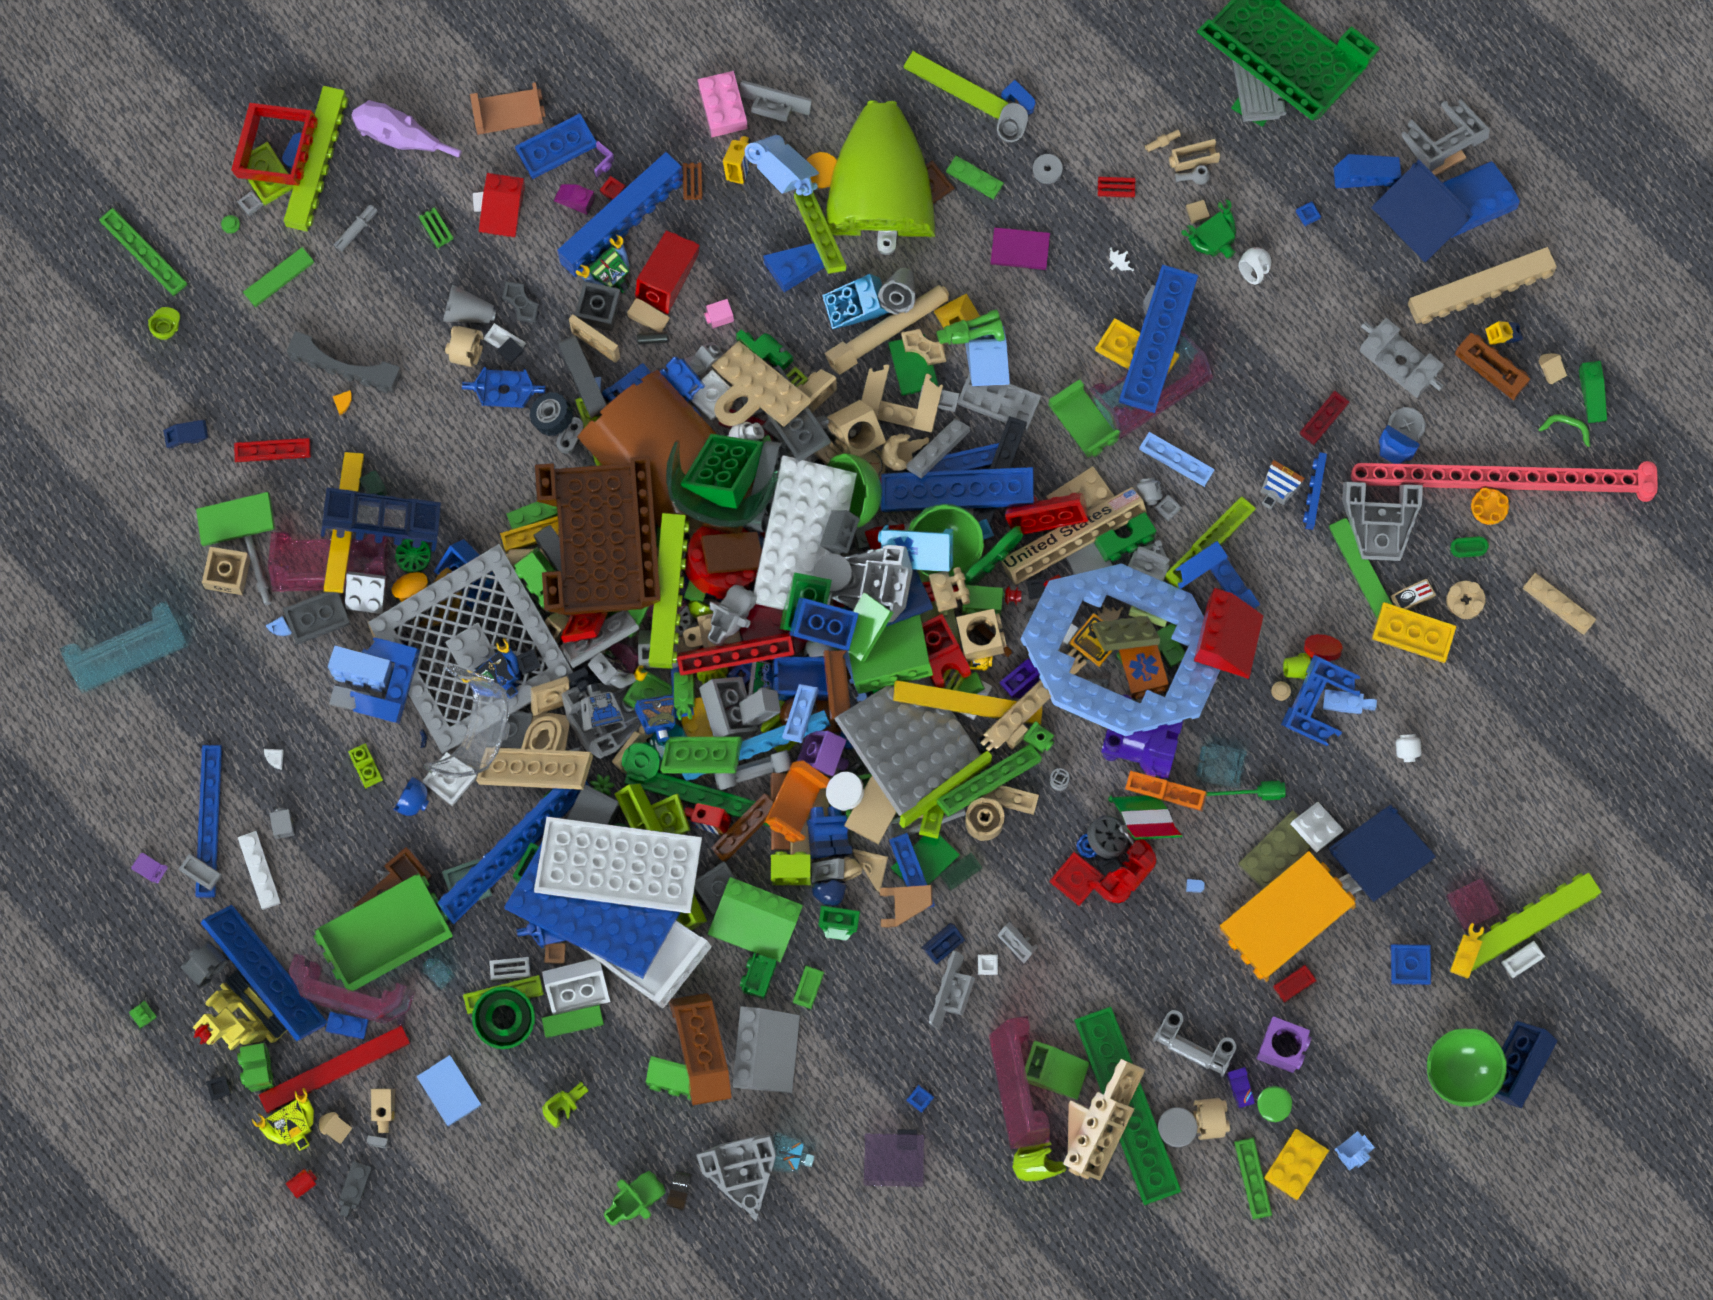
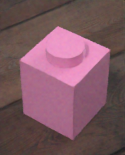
[704,299,734,328]

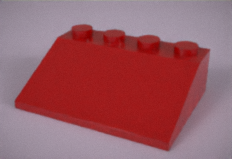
[1194,588,1264,679]

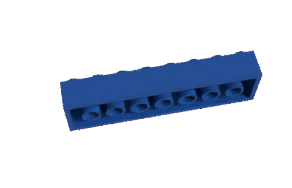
[557,152,683,278]

